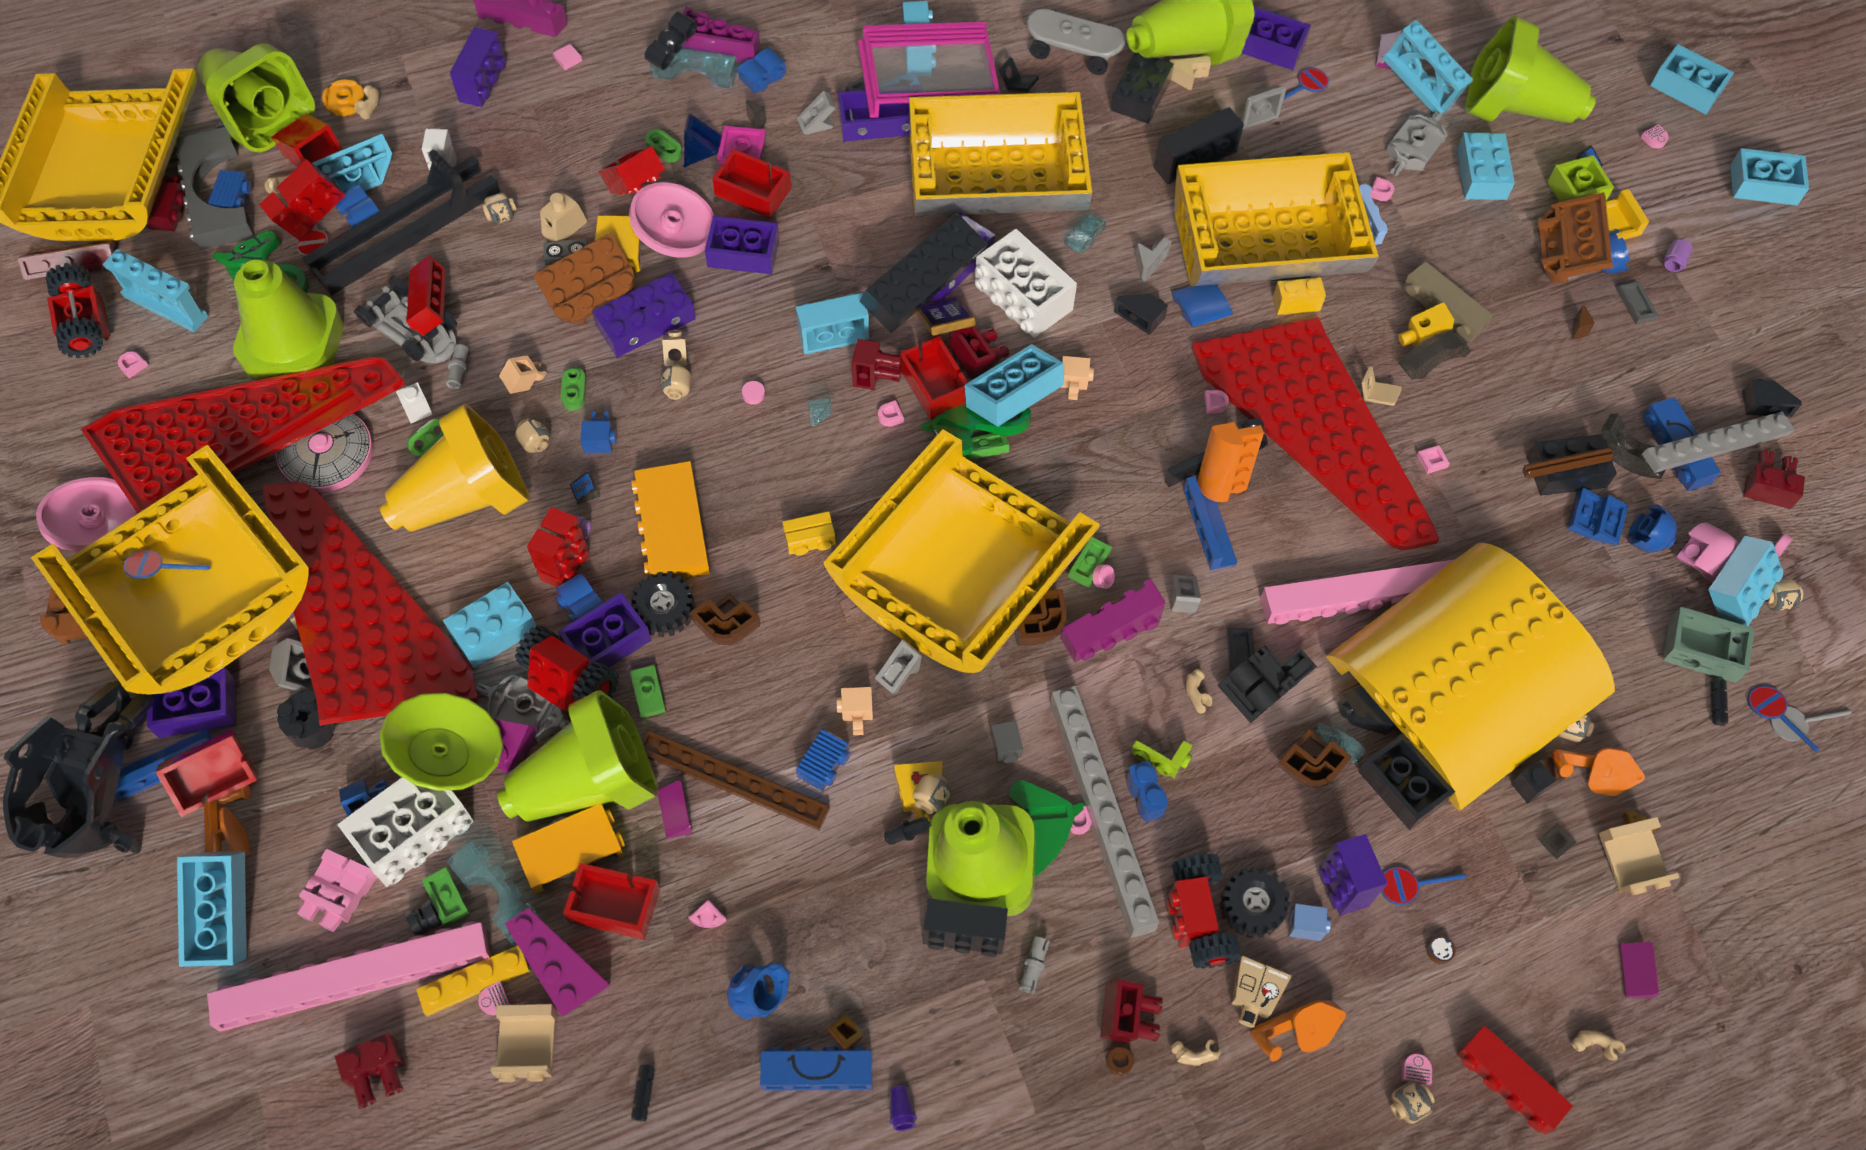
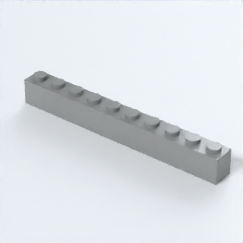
[1050,686,1159,939]

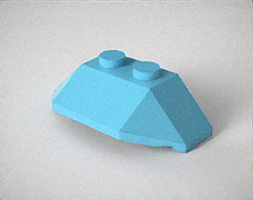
[312,134,392,192]

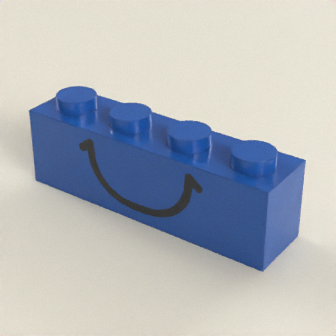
[1642,397,1721,491]
[760,1046,872,1091]

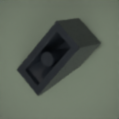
[1114,294,1168,335]
[1742,379,1802,417]
[1338,685,1395,735]
[1511,757,1567,804]

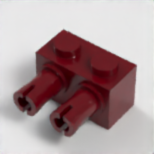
[948,325,1009,379]
[852,339,902,390]
[1743,450,1805,509]
[1100,979,1163,1043]
[334,1032,405,1109]

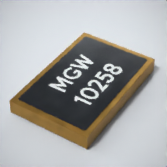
[916,297,976,336]

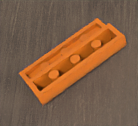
[1197,422,1264,502]

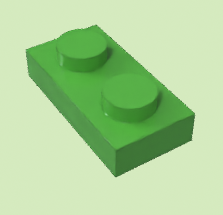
[964,433,1009,460]
[1068,537,1112,588]
[422,867,470,927]

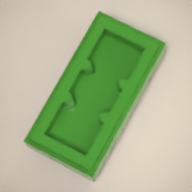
[630,665,666,719]

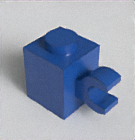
[580,411,617,453]
[339,779,388,817]

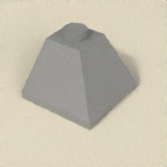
[1242,86,1286,129]
[269,638,314,692]

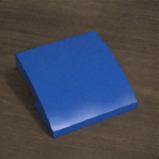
[1172,284,1233,327]
[1567,487,1629,545]

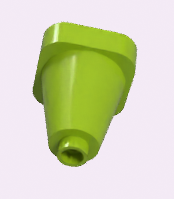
[1126,0,1254,66]
[1465,15,1596,123]
[198,43,315,152]
[233,260,344,380]
[497,690,659,822]
[926,801,1036,916]

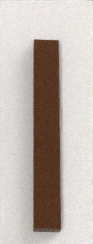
[641,729,830,831]

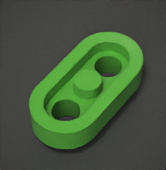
[645,129,682,162]
[561,367,586,411]
[407,418,444,456]

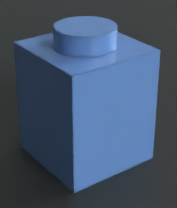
[1289,904,1331,941]

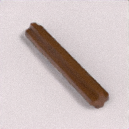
[1522,447,1614,478]

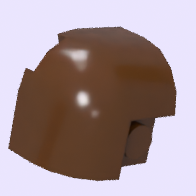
[1014,589,1067,646]
[690,593,761,646]
[1278,729,1352,788]

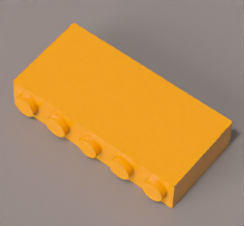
[631,461,710,579]

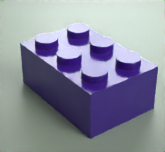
[1242,7,1311,70]
[449,27,506,107]
[705,216,780,275]
[558,593,652,667]
[147,668,236,738]
[1319,834,1388,916]

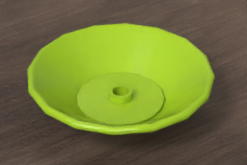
[379,693,503,791]

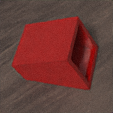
[271,114,344,167]

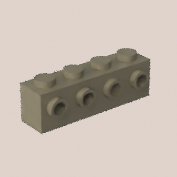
[1403,261,1494,343]

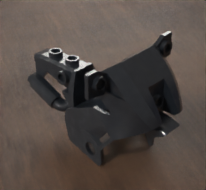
[3,680,156,858]

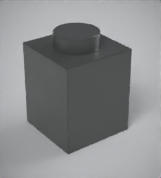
[990,721,1023,763]

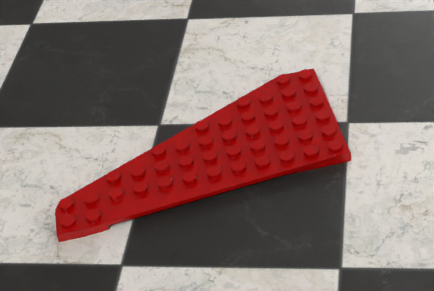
[1191,316,1439,550]
[80,357,405,513]
[262,482,478,725]

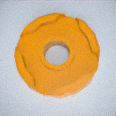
[322,79,366,116]

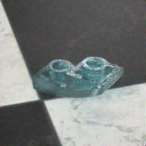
[1064,214,1106,253]
[1313,723,1366,763]

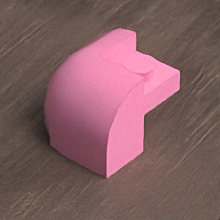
[1677,522,1739,583]

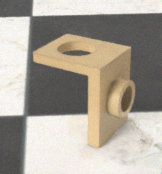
[662,330,688,366]
[1362,367,1402,406]

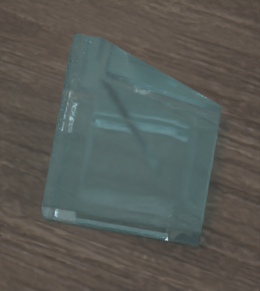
[808,398,832,427]

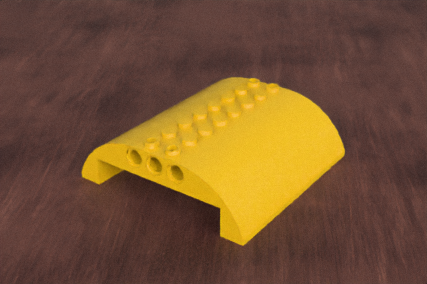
[0,68,197,241]
[824,429,1100,673]
[31,445,309,694]
[1326,543,1615,811]

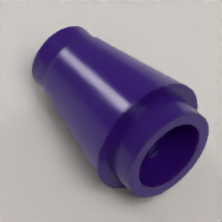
[890,1086,917,1131]

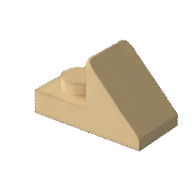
[1169,56,1211,90]

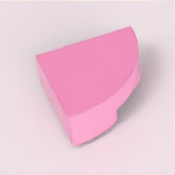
[688,899,727,928]

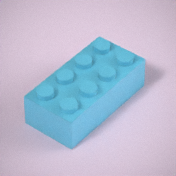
[965,344,1064,427]
[177,851,247,967]

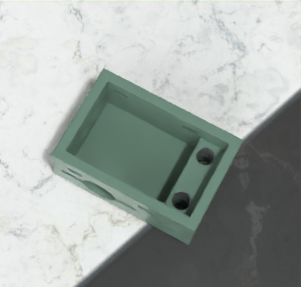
[1662,607,1755,683]

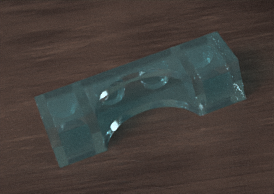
[649,48,738,89]
[446,841,538,945]

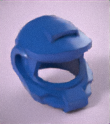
[726,961,790,1019]

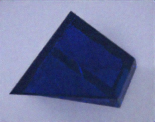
[684,113,722,168]

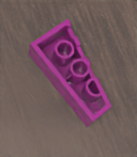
[473,0,568,37]
[680,6,760,63]
[1060,578,1165,662]
[493,718,540,773]
[504,908,610,1017]

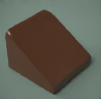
[1572,306,1595,339]
[827,1014,864,1049]

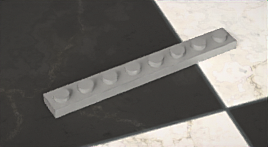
[1642,412,1795,473]

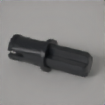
[884,817,931,845]

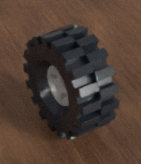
[631,572,695,637]
[1220,867,1290,938]

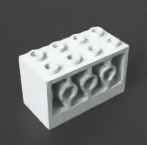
[975,229,1077,338]
[337,777,474,887]

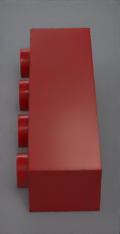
[406,255,446,336]
[1457,1025,1573,1135]

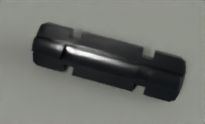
[1711,678,1728,726]
[631,1065,655,1122]

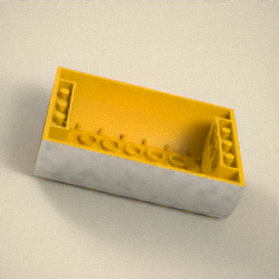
[909,92,1092,216]
[1175,152,1379,286]

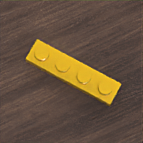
[416,946,530,1016]

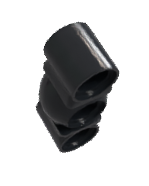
[644,11,697,70]

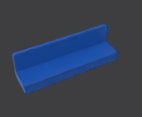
[1183,476,1237,570]
[114,730,212,802]

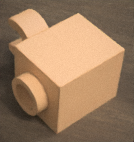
[499,355,547,394]
[1061,356,1094,400]
[837,687,873,735]

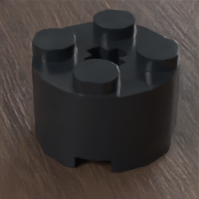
[277,690,338,750]

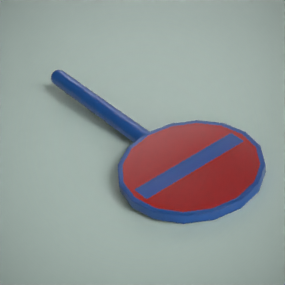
[1283,68,1329,100]
[123,550,211,579]
[1748,686,1819,752]
[1381,867,1467,905]

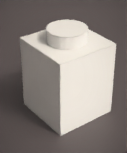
[396,382,433,423]

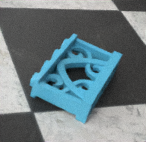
[1382,20,1473,115]
[103,249,209,333]

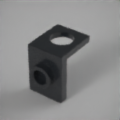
[999,57,1039,92]

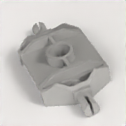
[1386,111,1447,176]
[476,674,570,742]

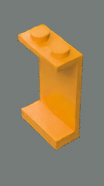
[512,804,625,895]

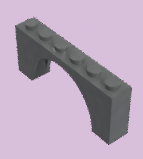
[175,127,254,250]

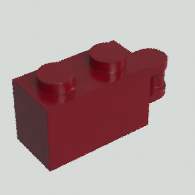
[146,175,186,231]

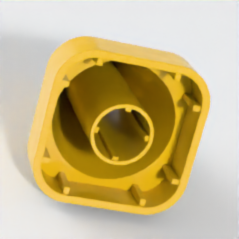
[379,404,530,532]

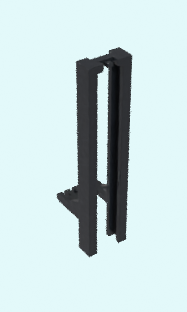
[302,150,500,296]

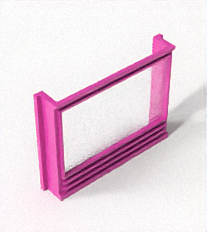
[858,22,1001,118]

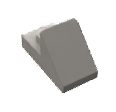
[797,90,836,135]
[1135,237,1172,282]
[1172,575,1201,613]
[875,640,922,694]

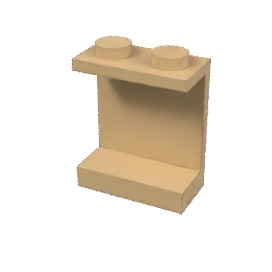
[1599,817,1680,896]
[491,1004,557,1082]

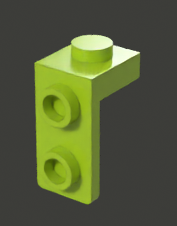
[1131,740,1193,779]

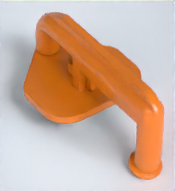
[1551,748,1645,796]
[204,785,251,855]
[1251,1000,1346,1062]

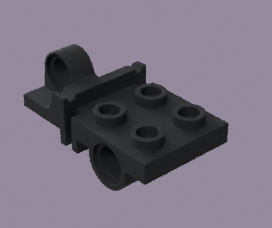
[1217,645,1317,723]

